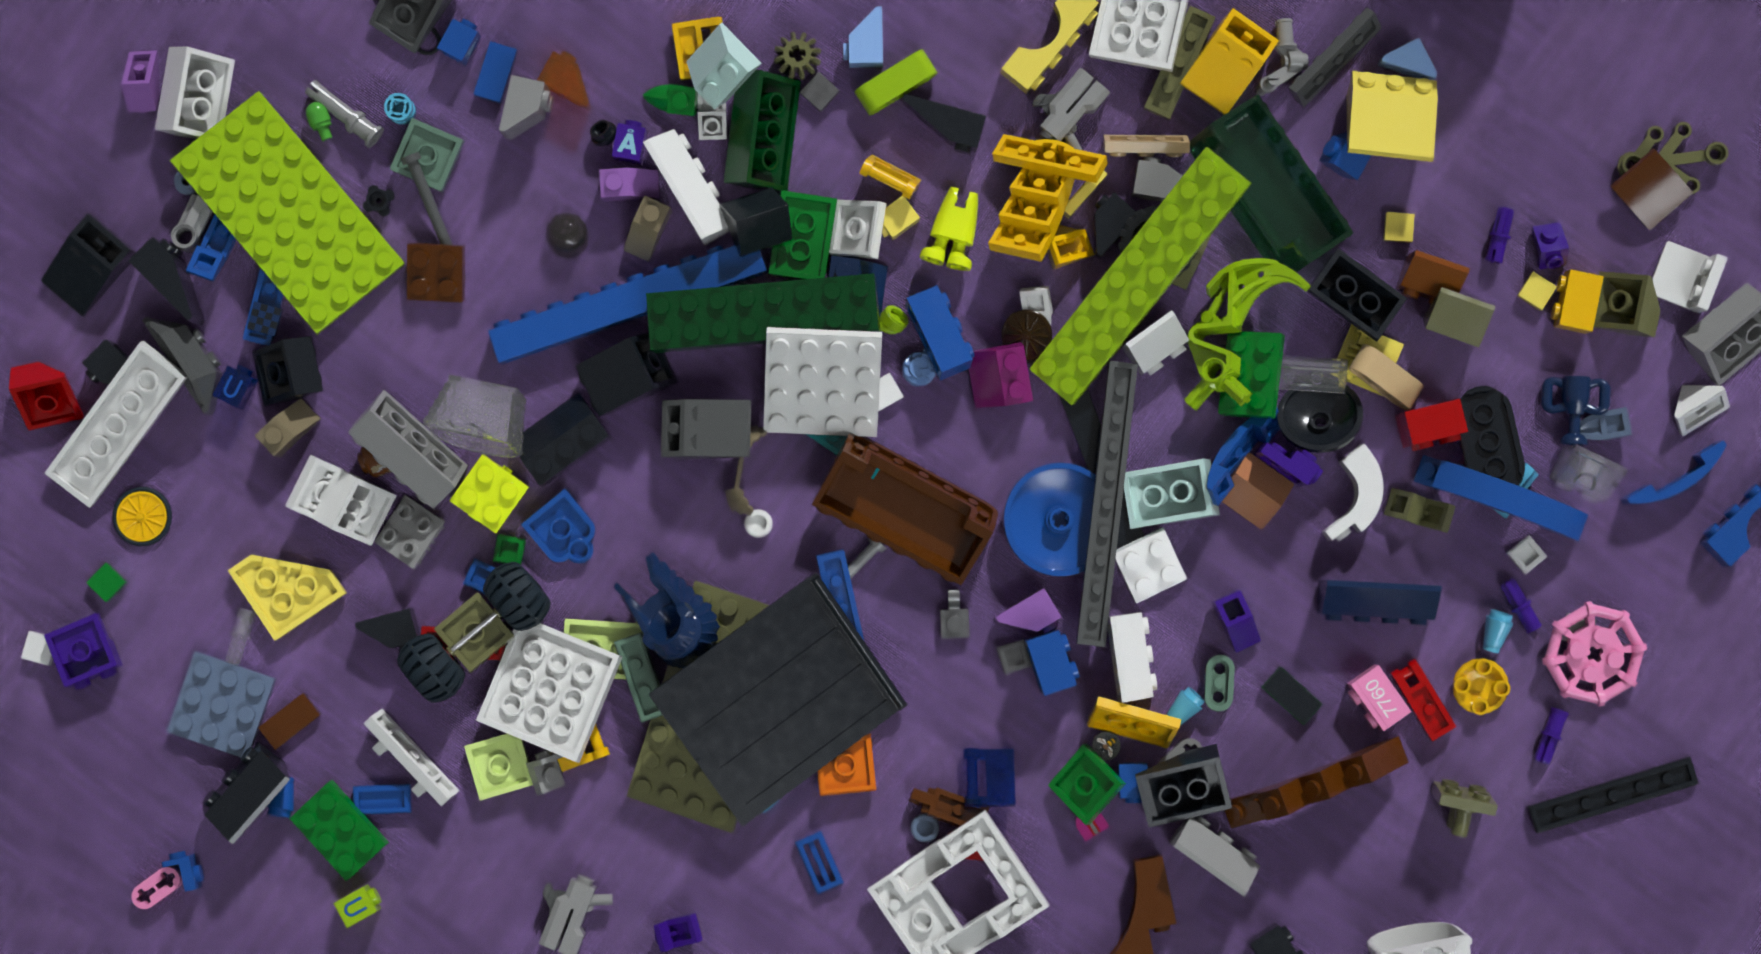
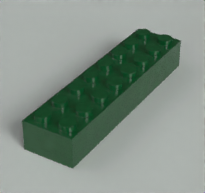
[646,273,881,353]

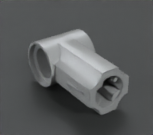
[171,194,212,252]

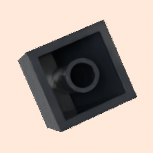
[576,333,678,417]

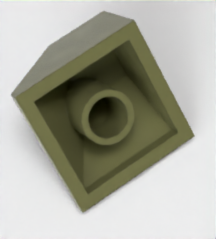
[1593,271,1660,338]

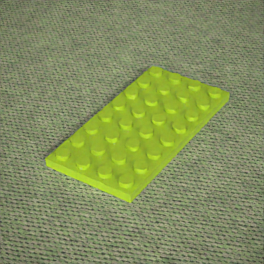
[170,91,405,335]

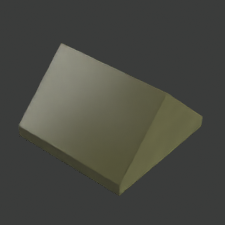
[1423,287,1495,347]

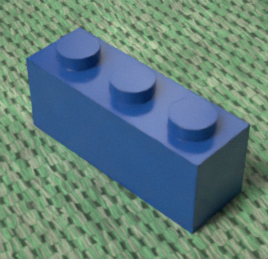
[905,285,975,381]

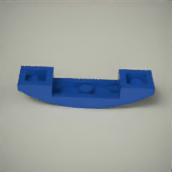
[186,214,236,282]
[1207,408,1280,506]
[1620,440,1727,505]

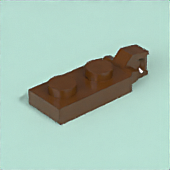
[908,787,990,827]

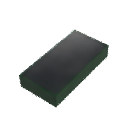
[1261,666,1323,725]

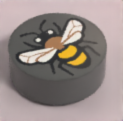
[1092,731,1121,760]

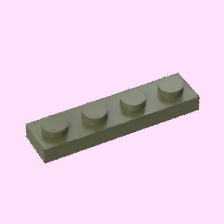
[1144,6,1215,120]

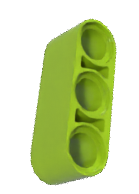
[854,49,938,116]

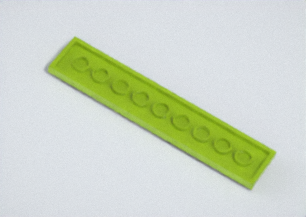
[1029,147,1252,405]

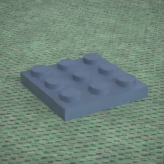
[166,651,277,757]

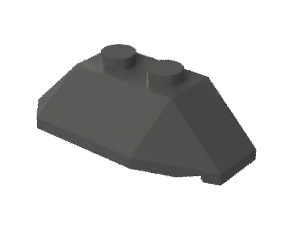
[142,317,223,416]

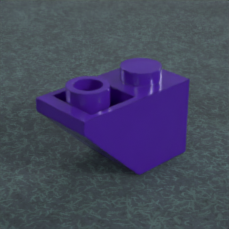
[1211,590,1261,653]

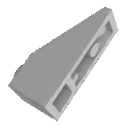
[1131,157,1182,202]

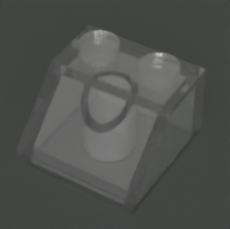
[1549,444,1628,504]

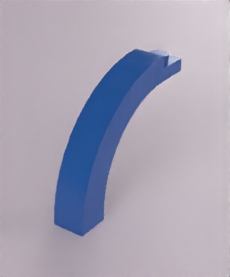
[1414,455,1588,541]

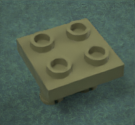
[1431,779,1498,837]

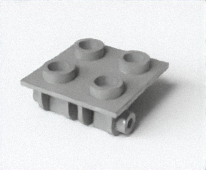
[374,495,446,569]

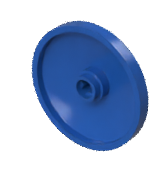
[1003,463,1095,576]

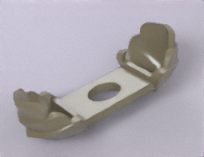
[725,425,767,516]

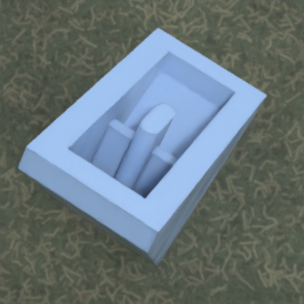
[1377,38,1437,80]

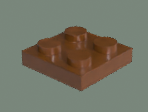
[407,243,465,303]

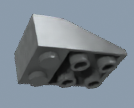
[661,399,751,460]

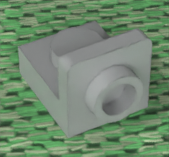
[526,750,565,795]

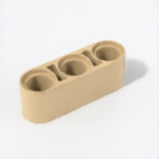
[1349,344,1424,411]

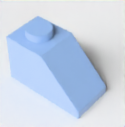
[843,6,883,68]

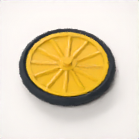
[112,487,172,546]

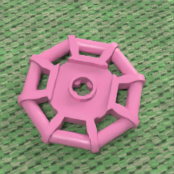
[1542,601,1647,707]

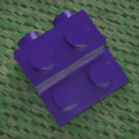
[1254,442,1323,487]
[44,613,123,691]

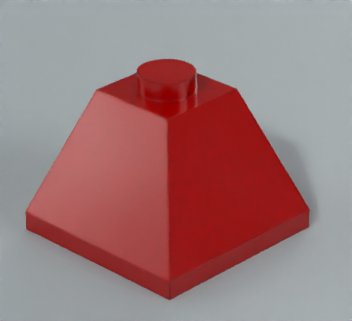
[9,362,84,431]

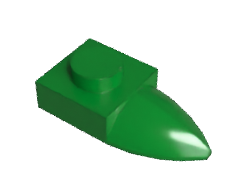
[643,84,698,116]

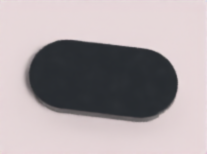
[1460,386,1525,486]

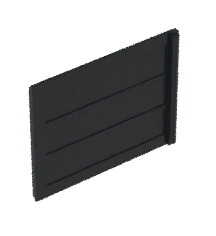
[648,572,907,827]

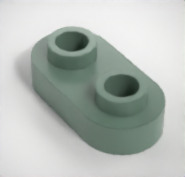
[1204,654,1235,711]

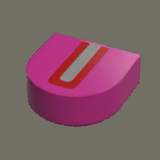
[1075,813,1109,842]

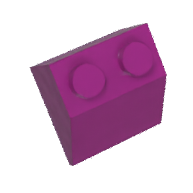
[969,342,1033,408]

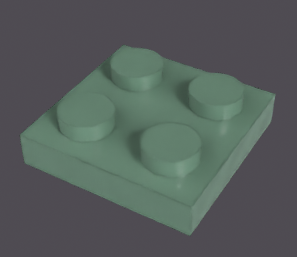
[390,118,465,193]

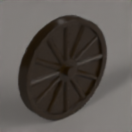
[1001,309,1052,360]

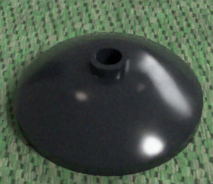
[1277,378,1363,453]

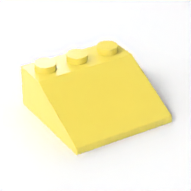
[1346,71,1438,162]

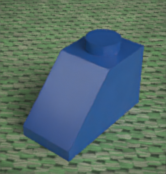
[1319,132,1371,180]

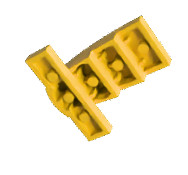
[988,134,1108,262]

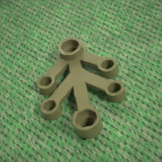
[1617,122,1729,195]

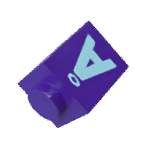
[612,120,648,165]

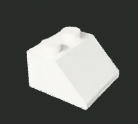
[1122,310,1189,376]

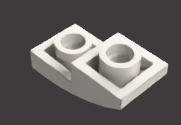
[698,93,727,140]

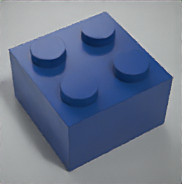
[1024,630,1080,696]

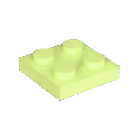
[464,733,533,801]

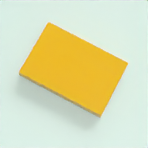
[1087,696,1181,748]

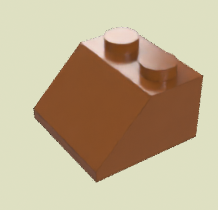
[1396,250,1470,305]

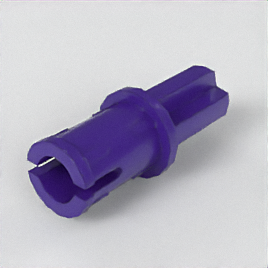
[1485,207,1514,264]
[1500,578,1542,634]
[1534,707,1569,765]

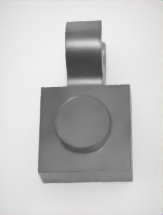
[940,589,970,639]

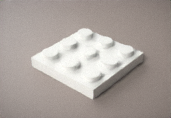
[1089,0,1189,72]

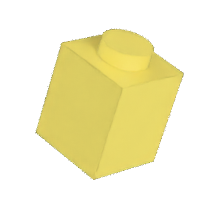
[882,196,920,241]

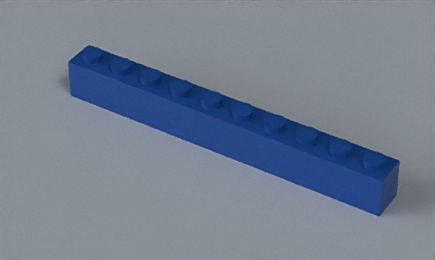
[488,242,768,365]

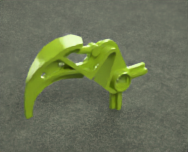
[1184,258,1311,411]

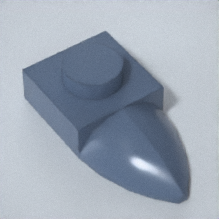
[1580,407,1633,441]

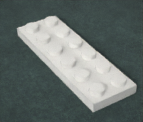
[45,341,188,508]

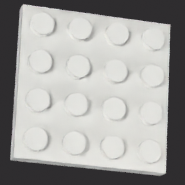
[764,327,882,437]
[476,623,623,763]

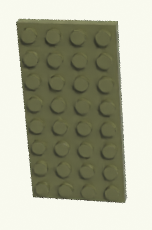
[626,581,769,833]

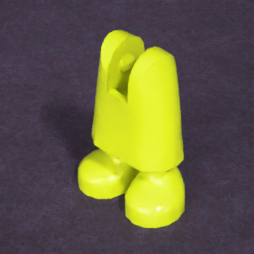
[919,186,978,271]

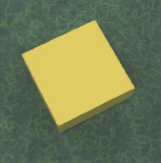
[1383,212,1415,243]
[1517,271,1557,311]

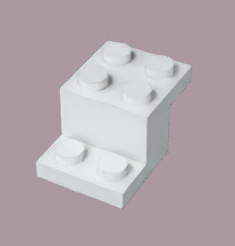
[285,455,397,546]

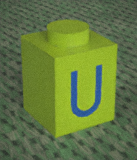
[333,884,382,928]

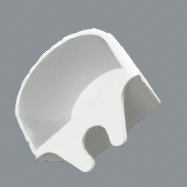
[1366,922,1472,954]

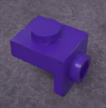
[1532,222,1569,269]
[654,913,703,952]

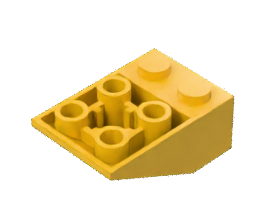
[1180,8,1279,116]

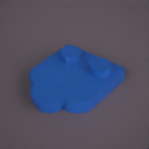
[521,488,595,564]

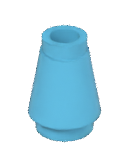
[1483,609,1514,653]
[1167,686,1205,725]

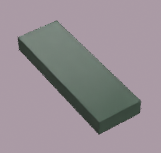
[614,632,663,723]

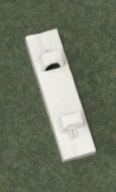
[363,709,460,806]

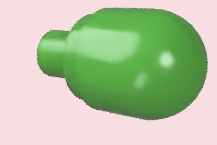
[306,102,333,141]

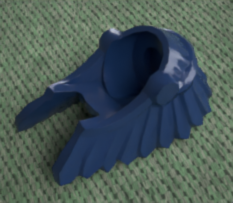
[613,552,720,668]

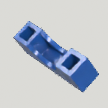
[1699,484,1761,567]

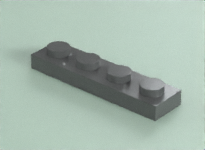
[1289,8,1382,107]

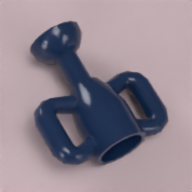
[1541,376,1611,446]

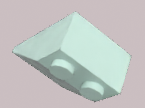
[1124,458,1220,529]

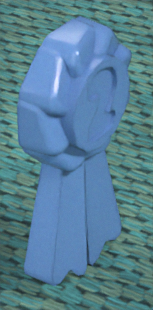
[902,349,936,387]

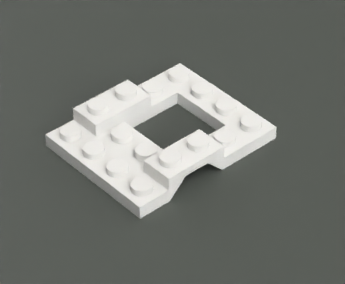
[867,810,1050,954]

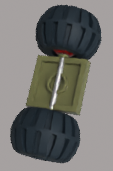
[397,562,551,703]

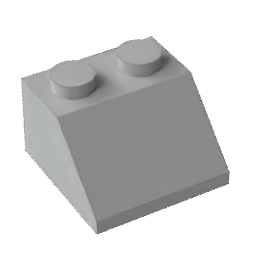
[499,75,554,140]

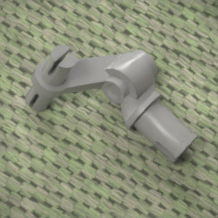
[1255,18,1309,96]

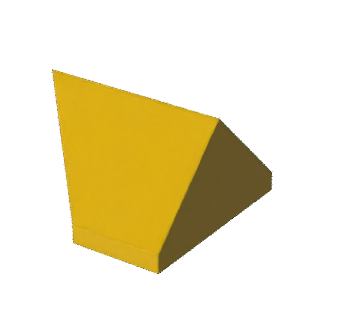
[1047,225,1095,270]

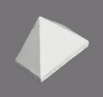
[1674,385,1730,436]

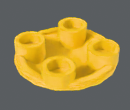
[1452,658,1511,715]

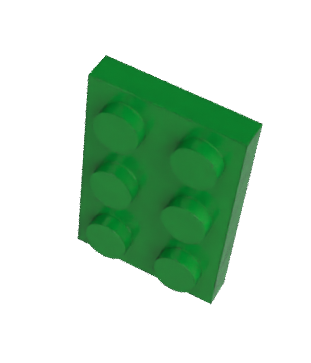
[768,190,837,280]
[1218,331,1285,419]
[289,780,389,881]

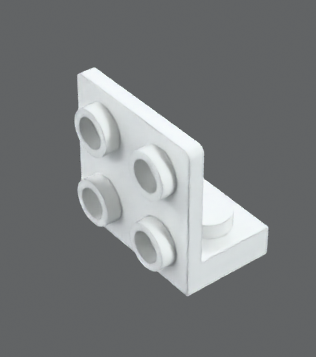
[1652,241,1728,314]

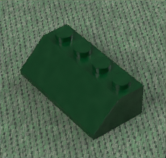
[724,70,801,192]

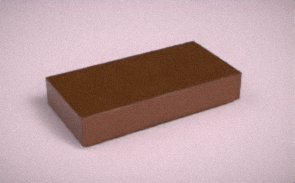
[258,692,322,750]

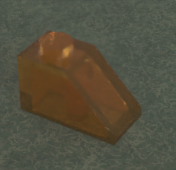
[537,51,592,111]

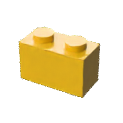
[1551,269,1604,334]

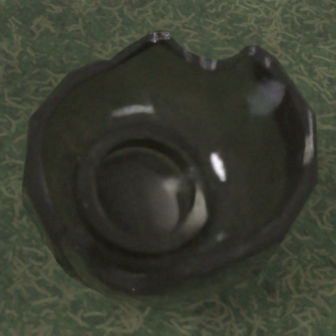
[546,212,588,259]

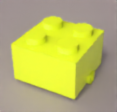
[449,454,530,533]

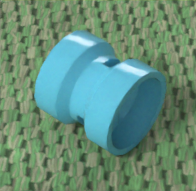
[384,93,416,125]

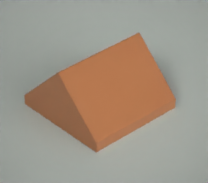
[1222,452,1294,530]

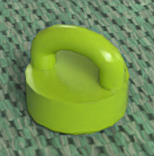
[880,305,909,334]

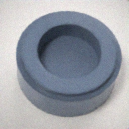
[911,813,939,842]

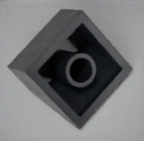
[252,336,323,407]

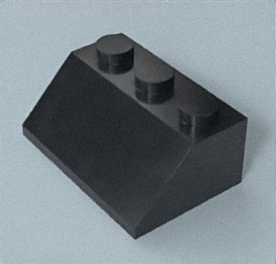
[1307,248,1407,342]
[510,392,612,487]
[202,742,290,844]

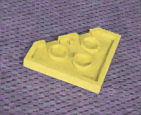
[228,555,347,641]

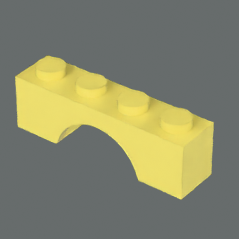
[1000,0,1099,94]

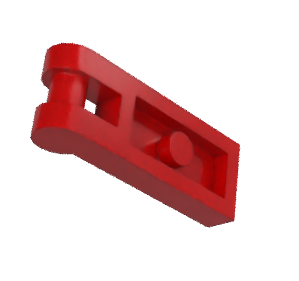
[1390,659,1456,742]

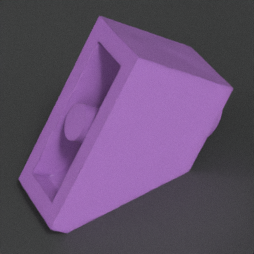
[121,50,160,113]
[599,168,660,202]
[995,588,1061,634]

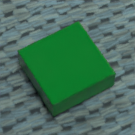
[492,534,527,565]
[86,562,128,602]

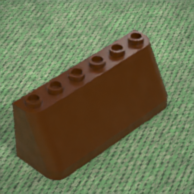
[812,433,998,585]

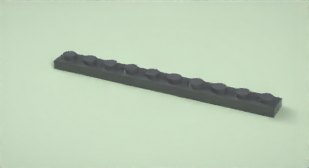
[1076,361,1138,647]

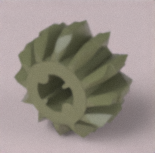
[774,32,821,80]

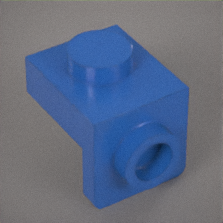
[161,850,204,892]

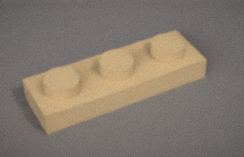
[1103,135,1190,157]

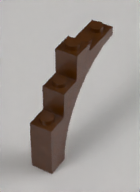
[1224,736,1409,829]
[1109,854,1177,954]

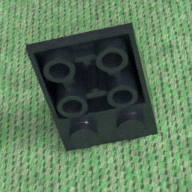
[40,213,136,318]

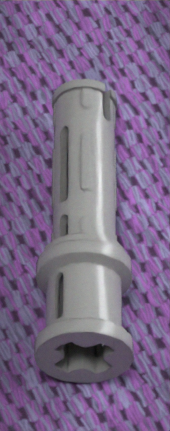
[305,80,384,148]

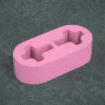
[131,866,183,909]

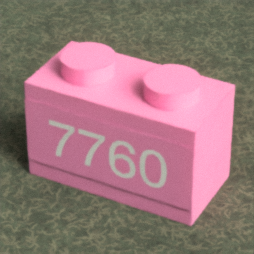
[1347,664,1412,731]

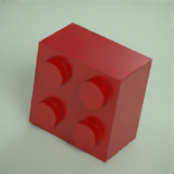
[1395,399,1468,452]

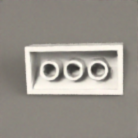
[643,129,729,246]

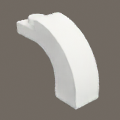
[1322,444,1383,542]

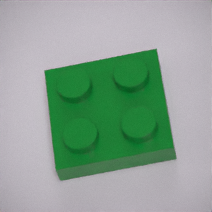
[1048,744,1126,825]

